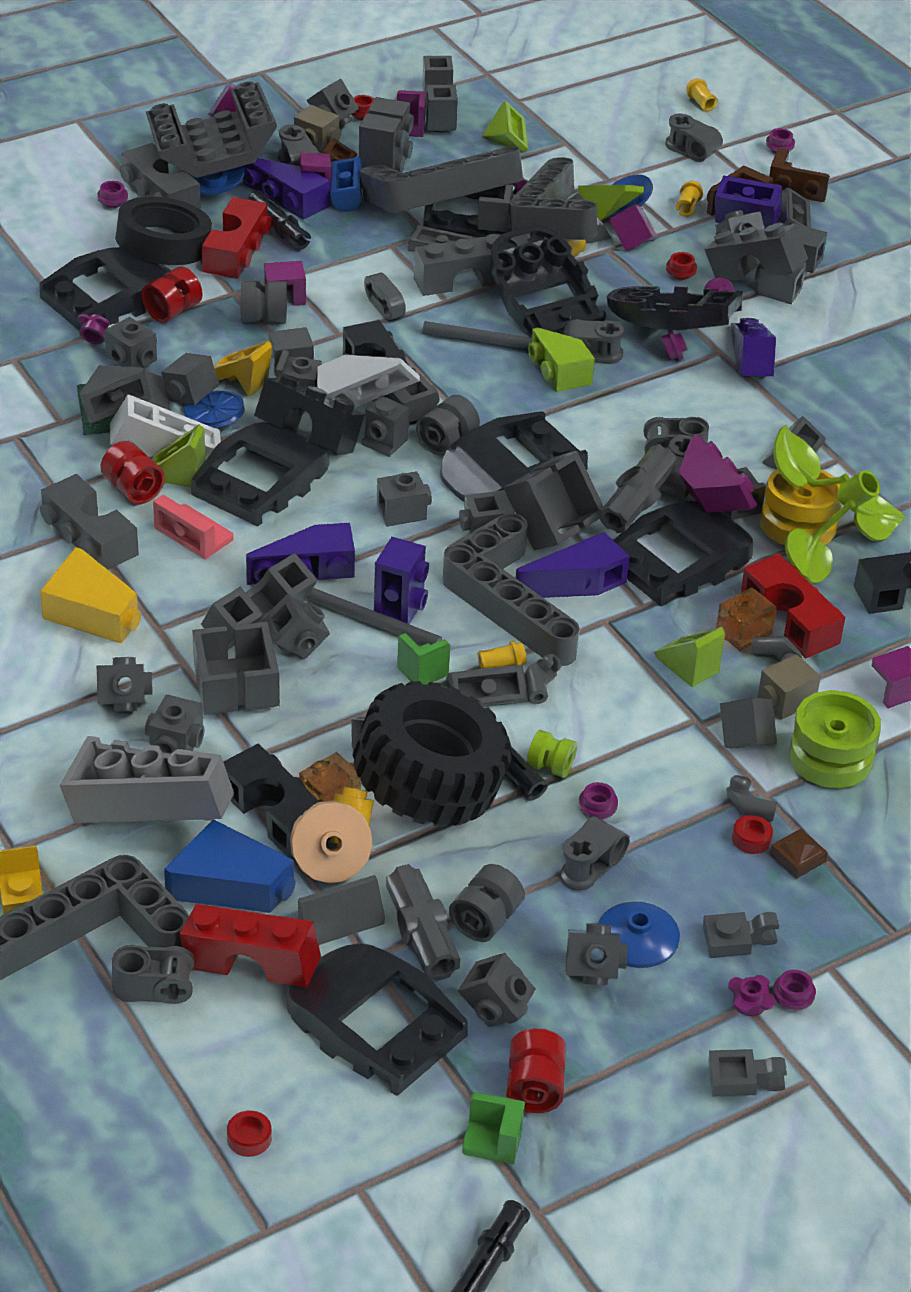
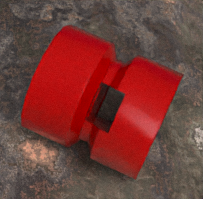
[141,266,203,323]
[100,441,165,504]
[506,1028,566,1113]

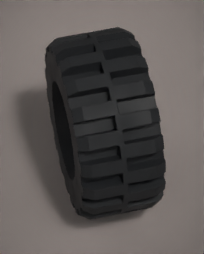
[352,681,512,827]

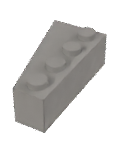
[60,736,234,824]

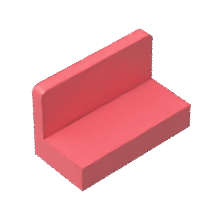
[153,495,234,560]

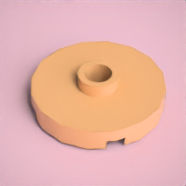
[290,800,372,883]

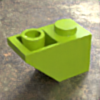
[528,328,595,392]

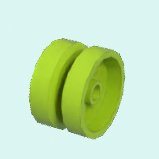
[789,690,881,789]

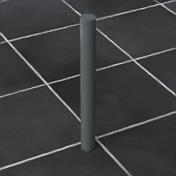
[423,321,532,350]
[306,588,442,645]

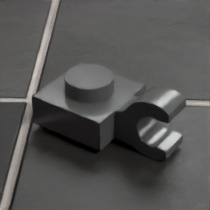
[703,912,779,958]
[708,1049,787,1097]

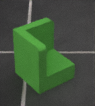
[397,633,450,684]
[462,1092,525,1165]

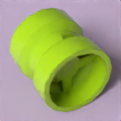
[527,729,578,778]

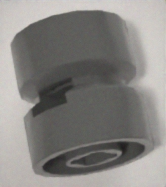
[240,280,287,323]
[416,395,480,455]
[449,864,525,942]

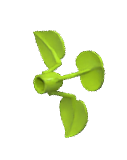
[773,424,906,584]

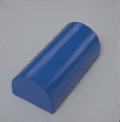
[330,157,362,212]

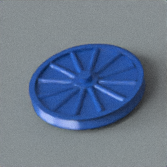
[184,391,245,428]

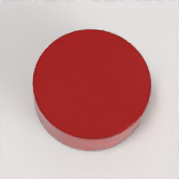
[732,815,773,854]
[227,1110,272,1157]

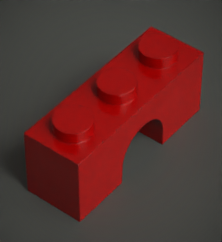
[202,197,271,279]
[740,554,846,659]
[180,904,321,987]

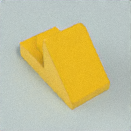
[214,340,272,396]
[0,845,43,915]

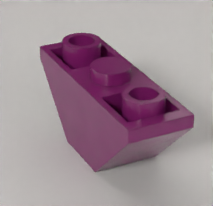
[678,434,757,513]

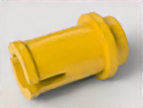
[686,78,718,111]
[675,181,704,216]
[477,640,527,669]

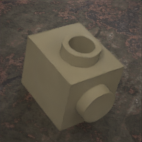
[294,105,341,153]
[757,654,821,720]

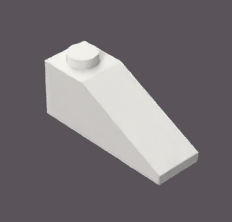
[317,355,420,408]
[110,395,221,457]

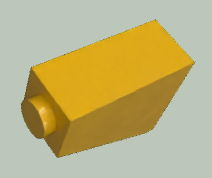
[40,547,141,643]

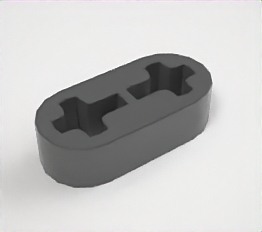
[364,272,406,320]

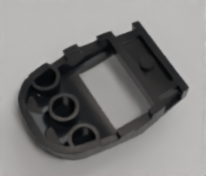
[423,183,512,238]
[490,226,607,338]
[39,247,171,330]
[606,286,743,331]
[440,411,588,503]
[191,422,330,527]
[613,501,753,606]
[287,944,468,1096]

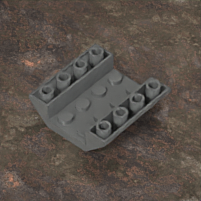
[145,81,277,178]

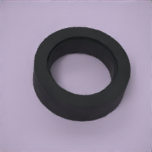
[115,197,212,265]

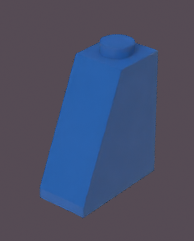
[164,820,296,913]

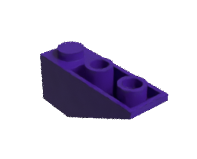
[243,158,330,220]
[731,318,776,376]
[246,522,355,585]
[516,532,630,598]

